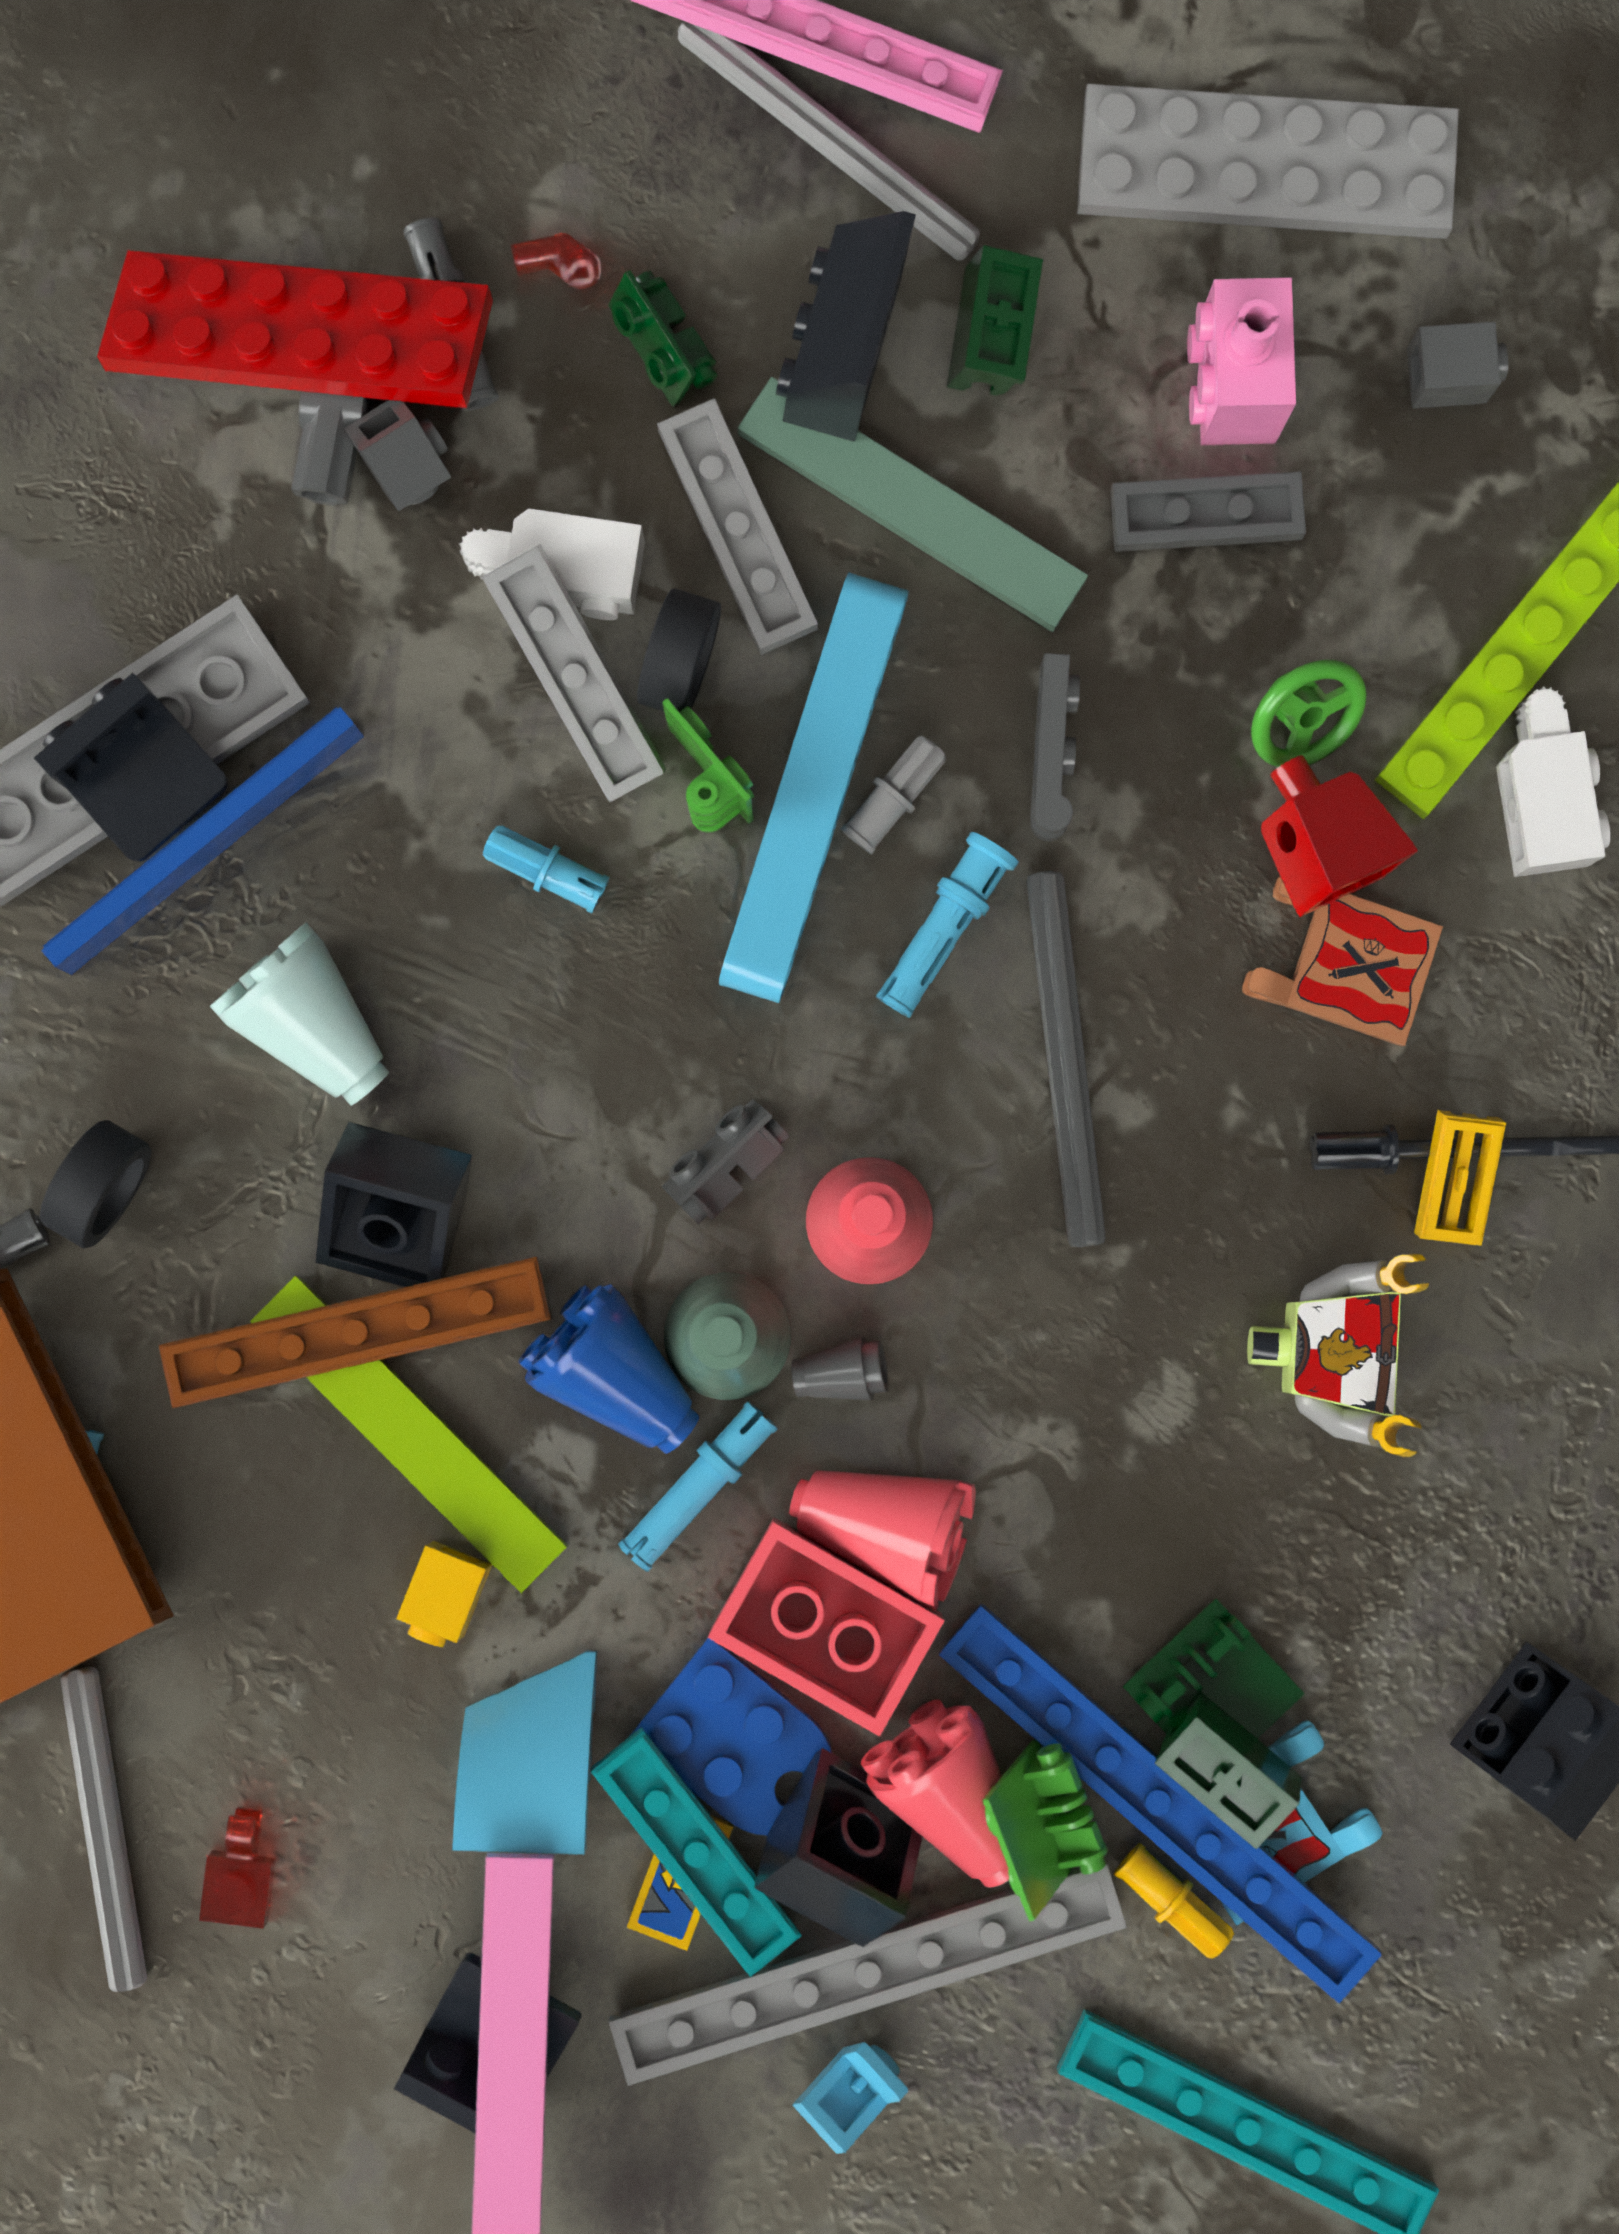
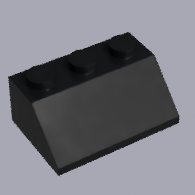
[776,211,916,442]

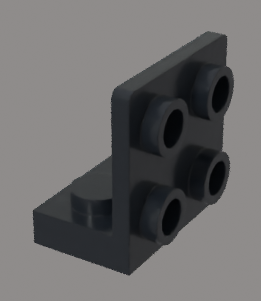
[394,1952,582,2134]

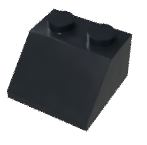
[315,1122,472,1287]
[754,1748,922,1947]

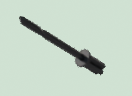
[1310,1124,1619,1175]

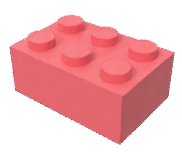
[708,1517,945,1737]

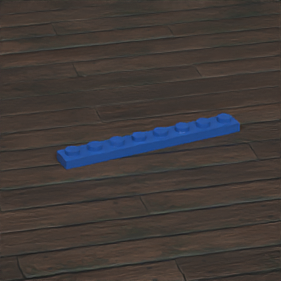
[938,1603,1382,2004]

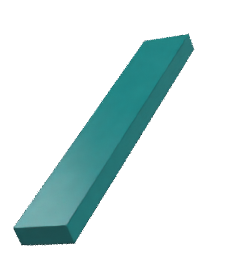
[1056,2009,1440,2234]

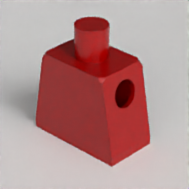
[1261,755,1418,917]

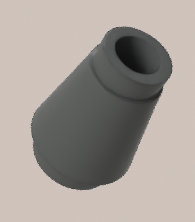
[791,1337,888,1400]

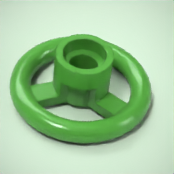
[1251,660,1366,767]

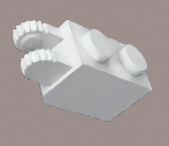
[460,508,645,620]
[1496,687,1610,877]

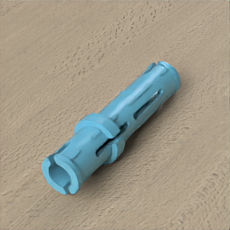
[618,1401,778,1572]

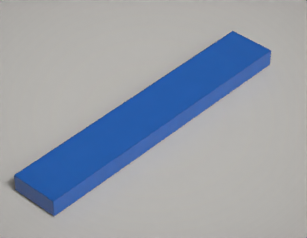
[41,707,364,975]

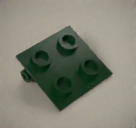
[1122,1598,1305,1739]

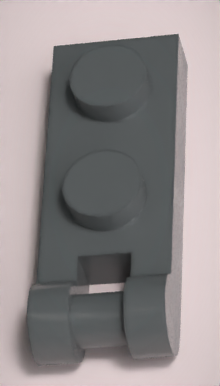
[1030,653,1080,842]

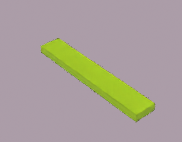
[250,1276,569,1593]

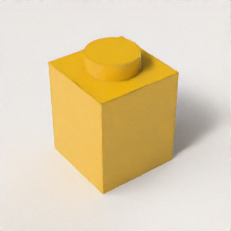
[396,1541,492,1647]

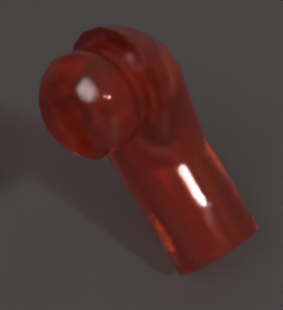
[511,233,601,289]

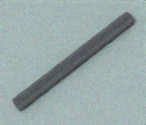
[1026,871,1106,1248]

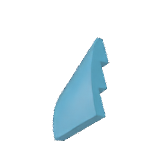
[452,1650,597,1855]

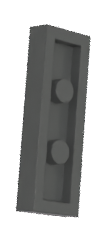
[1110,472,1306,552]

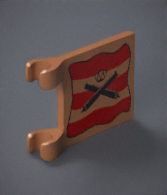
[1242,876,1443,1047]

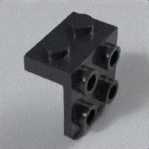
[34,672,228,862]

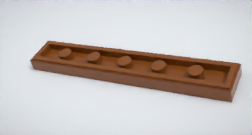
[159,1257,553,1408]

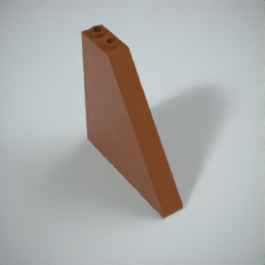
[0,1268,174,1704]

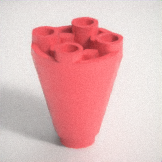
[861,1699,1009,1888]

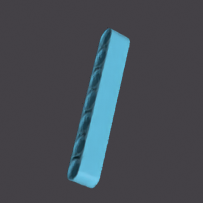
[718,572,909,1003]

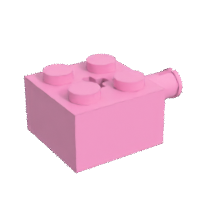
[1187,278,1296,445]

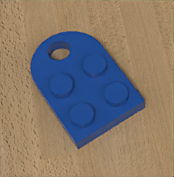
[629,1638,832,1836]

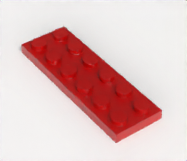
[97,250,493,408]

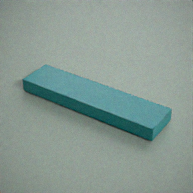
[590,1727,802,1977]

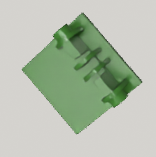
[662,699,754,833]
[983,1739,1108,1921]

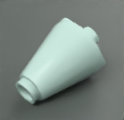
[210,922,389,1106]

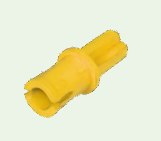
[1113,1843,1234,1959]

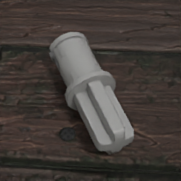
[840,736,946,855]

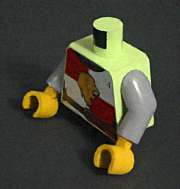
[1247,1254,1429,1457]

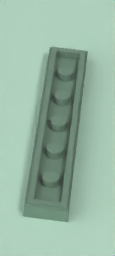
[737,377,1088,632]

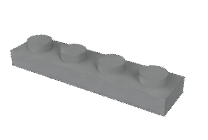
[657,398,818,655]
[482,544,667,802]

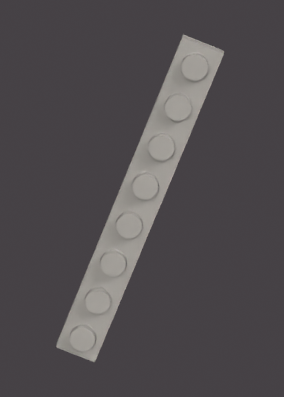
[609,1861,1127,2086]

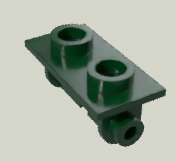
[608,270,718,408]

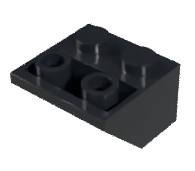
[1450,1642,1619,1841]

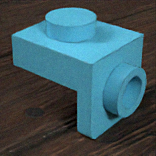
[792,2042,908,2154]

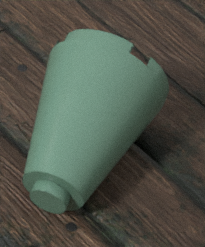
[664,1272,791,1400]

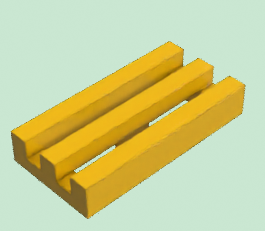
[1414,1110,1506,1246]

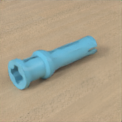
[876,832,1019,1018]

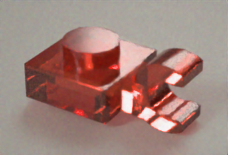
[199,1807,276,1929]

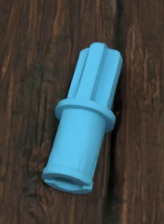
[483,826,610,914]

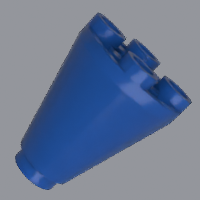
[518,1284,699,1454]

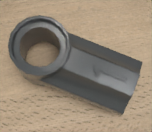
[291,391,374,506]

